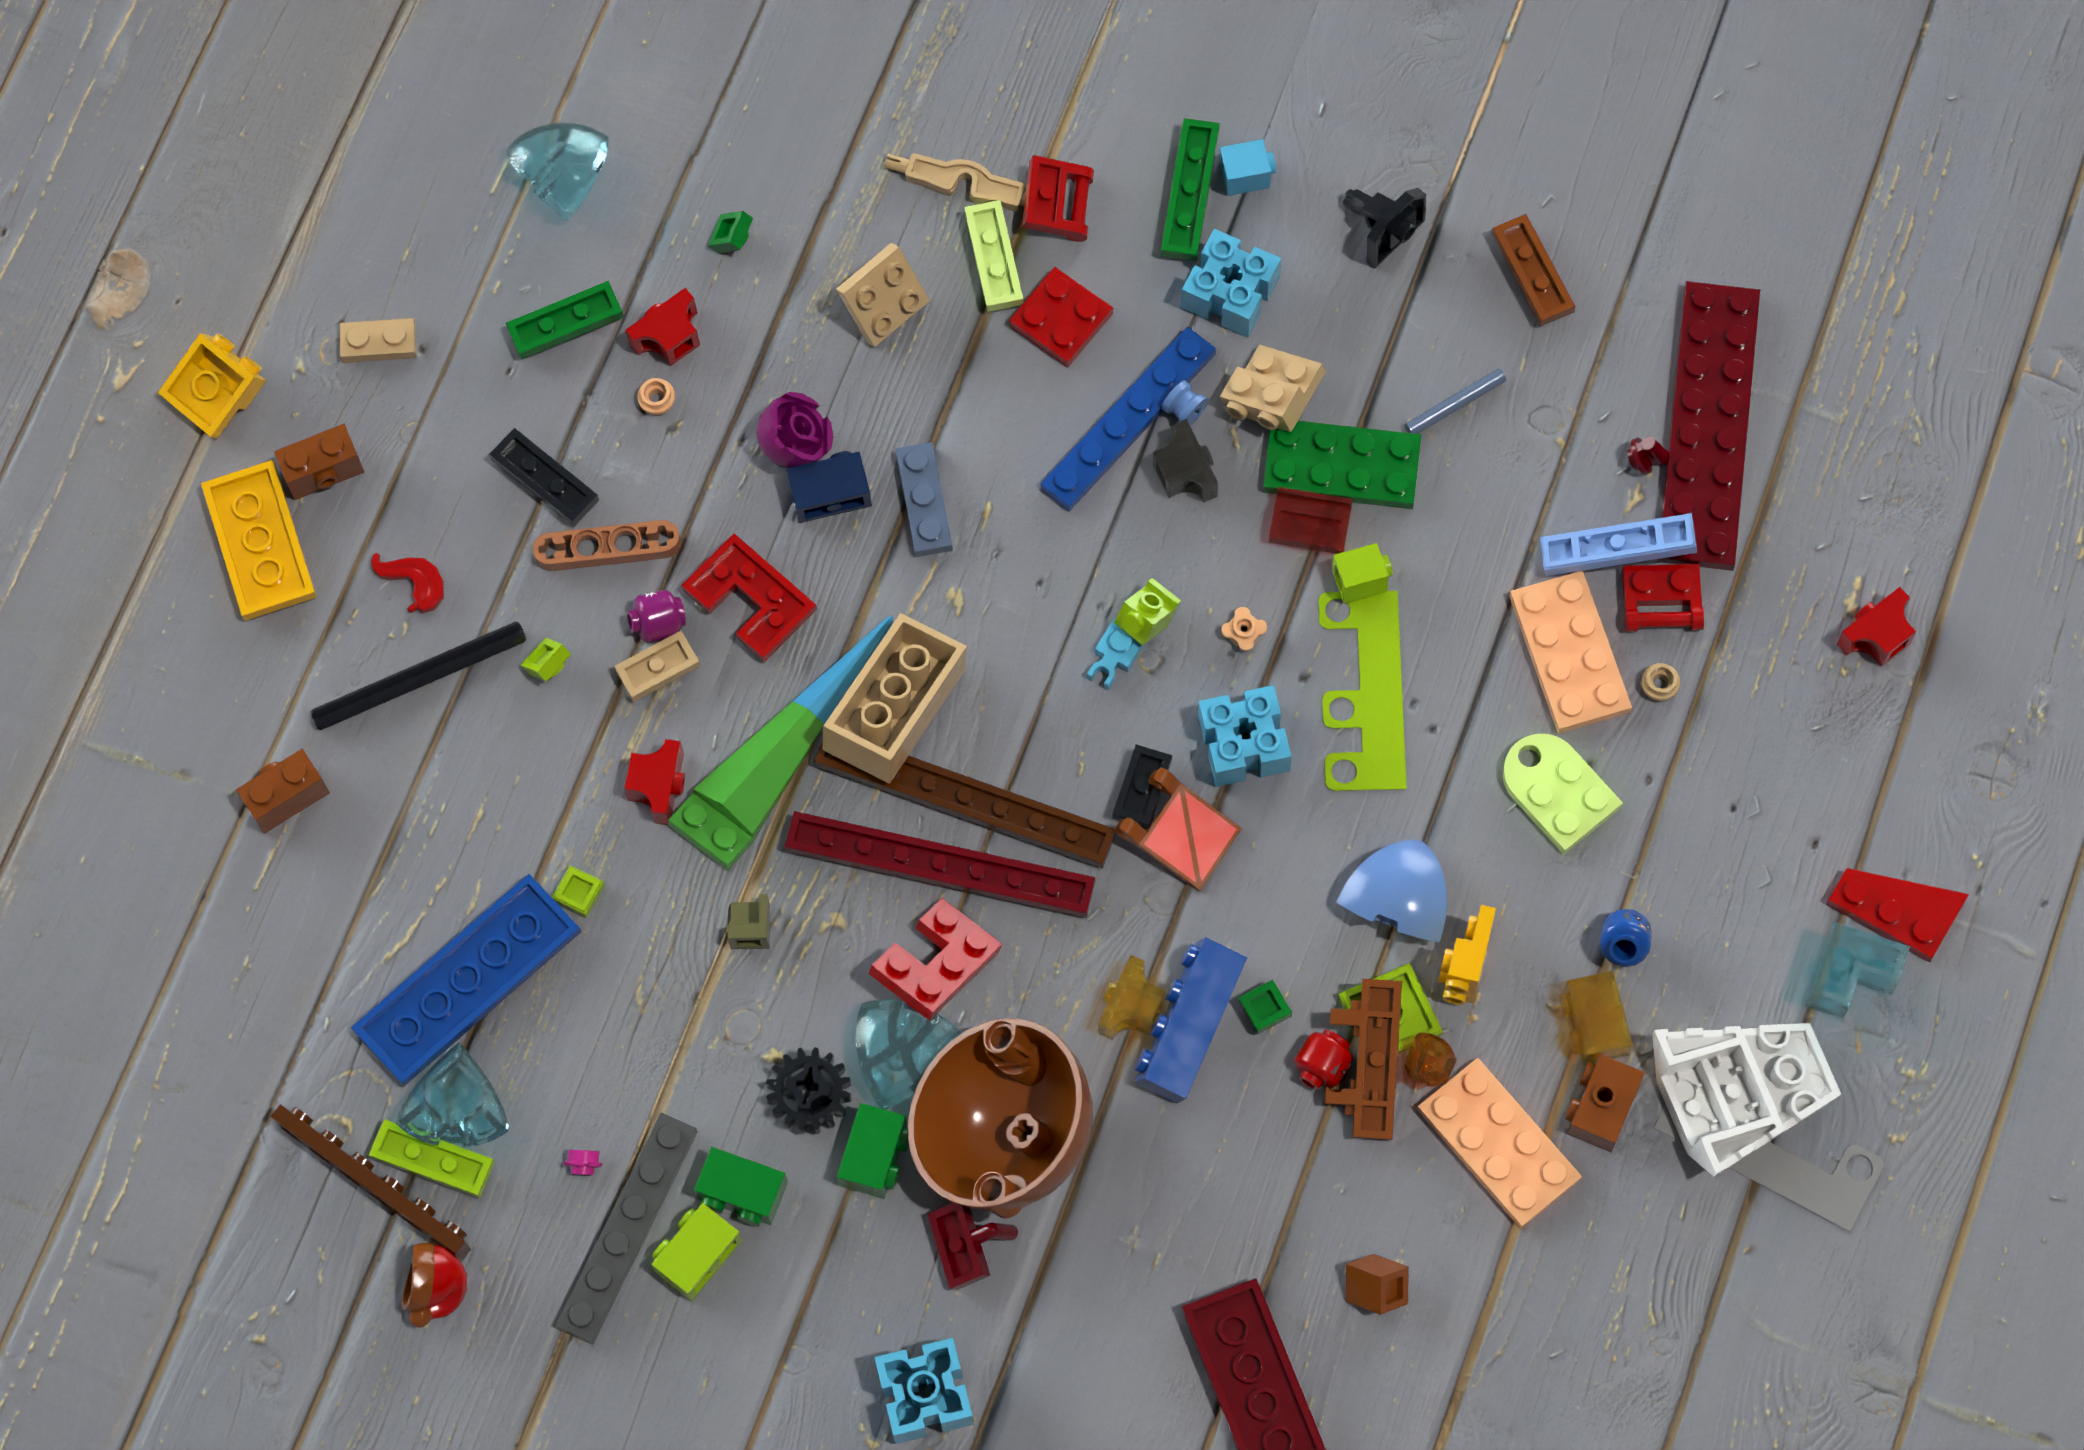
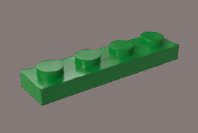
[1161,118,1220,262]

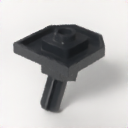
[1343,188,1426,269]

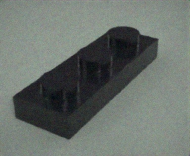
[489,428,599,527]

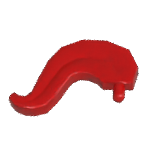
[371,553,444,613]

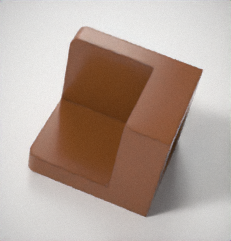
[1346,1254,1409,1315]

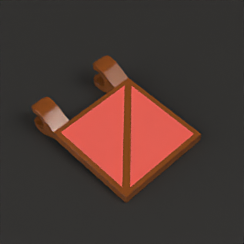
[1115,768,1242,891]

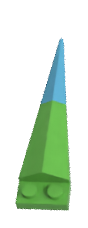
[668,615,893,871]

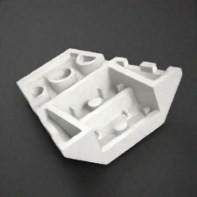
[1652,1023,1841,1177]

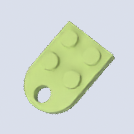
[1503,734,1623,855]

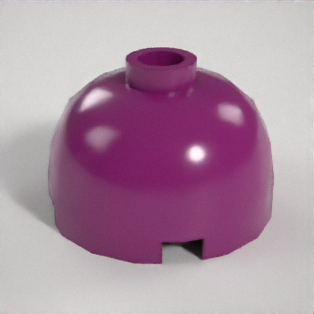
[756,392,834,469]

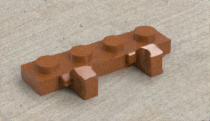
[1325,979,1402,1140]

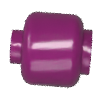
[627,590,686,643]

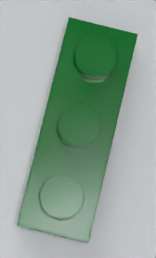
[506,281,624,360]

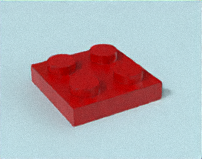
[1009,266,1113,367]

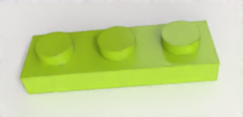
[369,1119,495,1199]

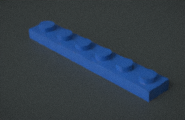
[1041,326,1216,512]

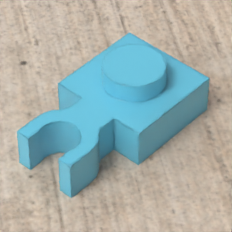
[1087,618,1144,691]

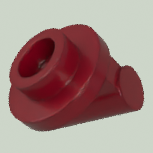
[1627,436,1669,475]

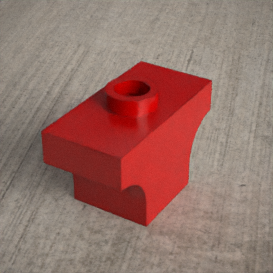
[626,287,700,366]
[1837,587,1916,667]
[624,739,685,825]

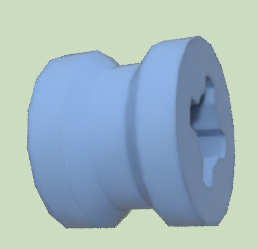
[1162,380,1209,428]

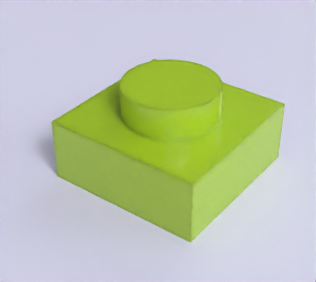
[521,637,572,682]

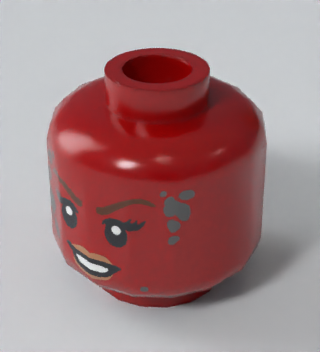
[1294,1029,1353,1090]

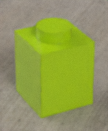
[1332,543,1393,604]

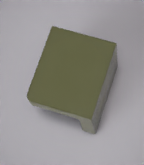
[728,894,770,949]

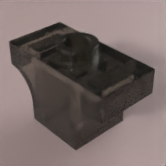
[1153,419,1218,502]

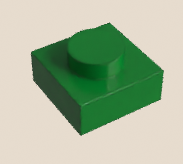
[708,211,753,254]
[1238,979,1292,1035]

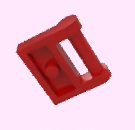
[1022,155,1094,242]
[1622,564,1704,632]

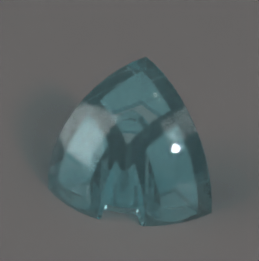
[505,123,609,221]
[855,999,962,1110]
[396,1042,508,1148]

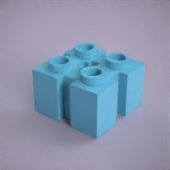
[1181,229,1281,338]
[1198,685,1292,787]
[874,1338,974,1444]

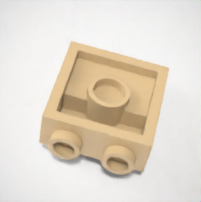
[1220,344,1326,432]

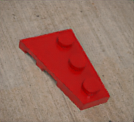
[1826,868,1969,963]

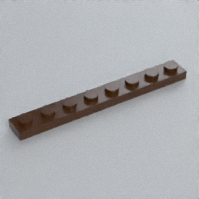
[814,741,1116,868]

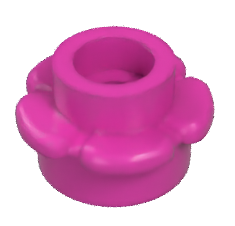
[563,1149,602,1175]

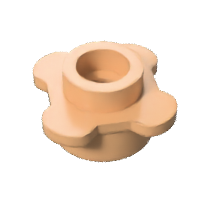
[1221,607,1267,651]

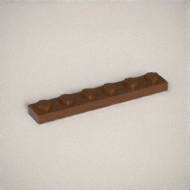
[270,1104,471,1262]

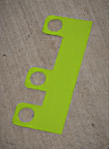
[1318,590,1407,791]

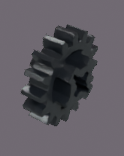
[766,1047,852,1134]

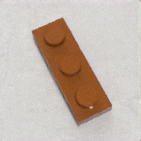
[1492,214,1575,326]

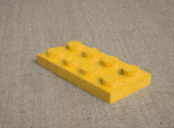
[201,460,317,621]

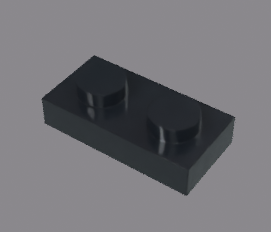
[1112,744,1172,829]

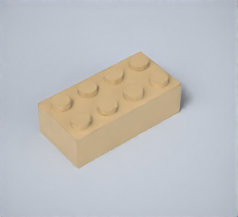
[823,613,967,784]

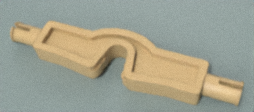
[884,153,1026,212]

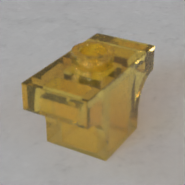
[1098,955,1166,1040]

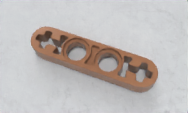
[533,520,681,571]

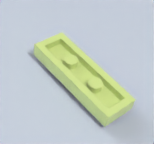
[964,200,1024,312]

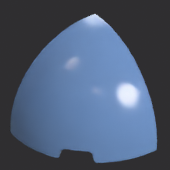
[1336,840,1447,942]

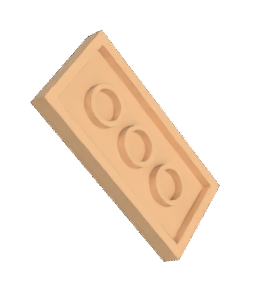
[1509,571,1632,734]
[1417,1058,1582,1229]

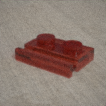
[1269,487,1353,554]

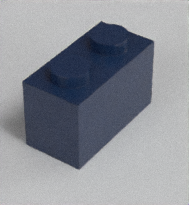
[786,451,872,523]

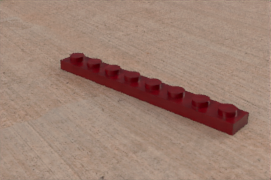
[784,811,1096,918]

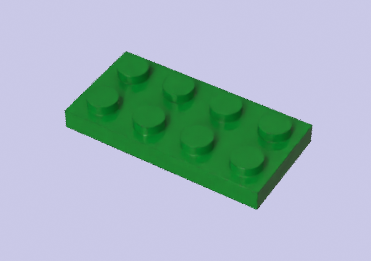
[1263,421,1421,509]

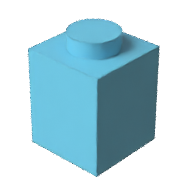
[1219,139,1276,196]

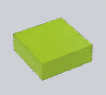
[552,865,605,918]

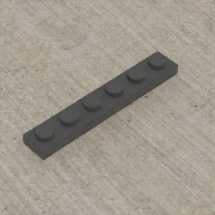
[555,1113,698,1345]

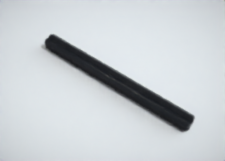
[311,622,526,730]

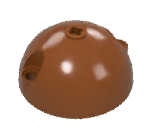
[908,1018,1093,1219]

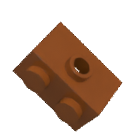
[274,424,364,500]
[236,748,330,834]
[1565,1054,1645,1153]

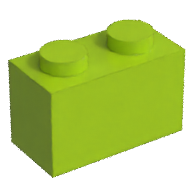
[651,1203,743,1302]

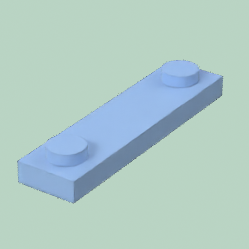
[1540,513,1697,576]

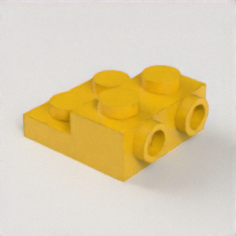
[158,333,267,439]
[1438,905,1496,1005]

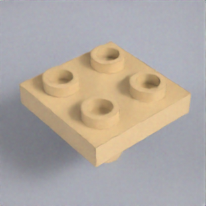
[836,242,930,347]

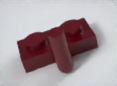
[927,1203,1018,1290]

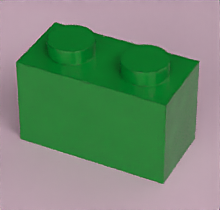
[837,1103,909,1199]
[694,1146,788,1227]

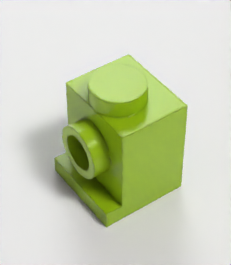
[1114,578,1181,645]

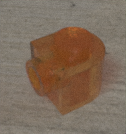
[1404,1033,1457,1087]

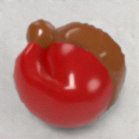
[402,1242,468,1328]

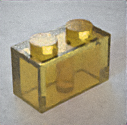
[1559,971,1633,1065]

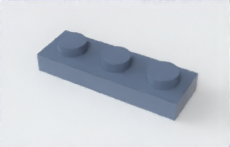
[896,442,953,557]

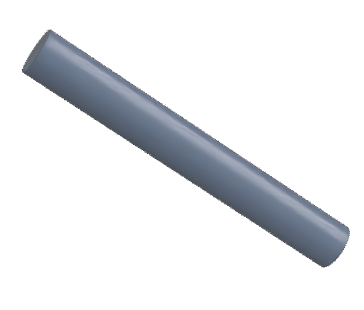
[1404,368,1506,434]

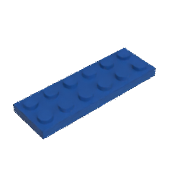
[351,874,581,1086]

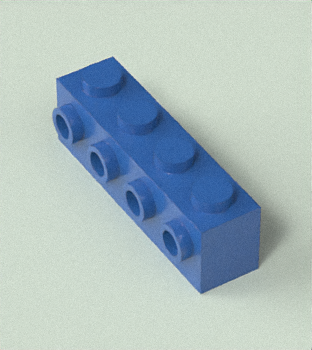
[1134,937,1248,1104]

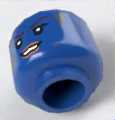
[1600,909,1652,967]

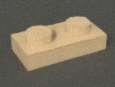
[340,318,417,363]
[614,631,701,702]

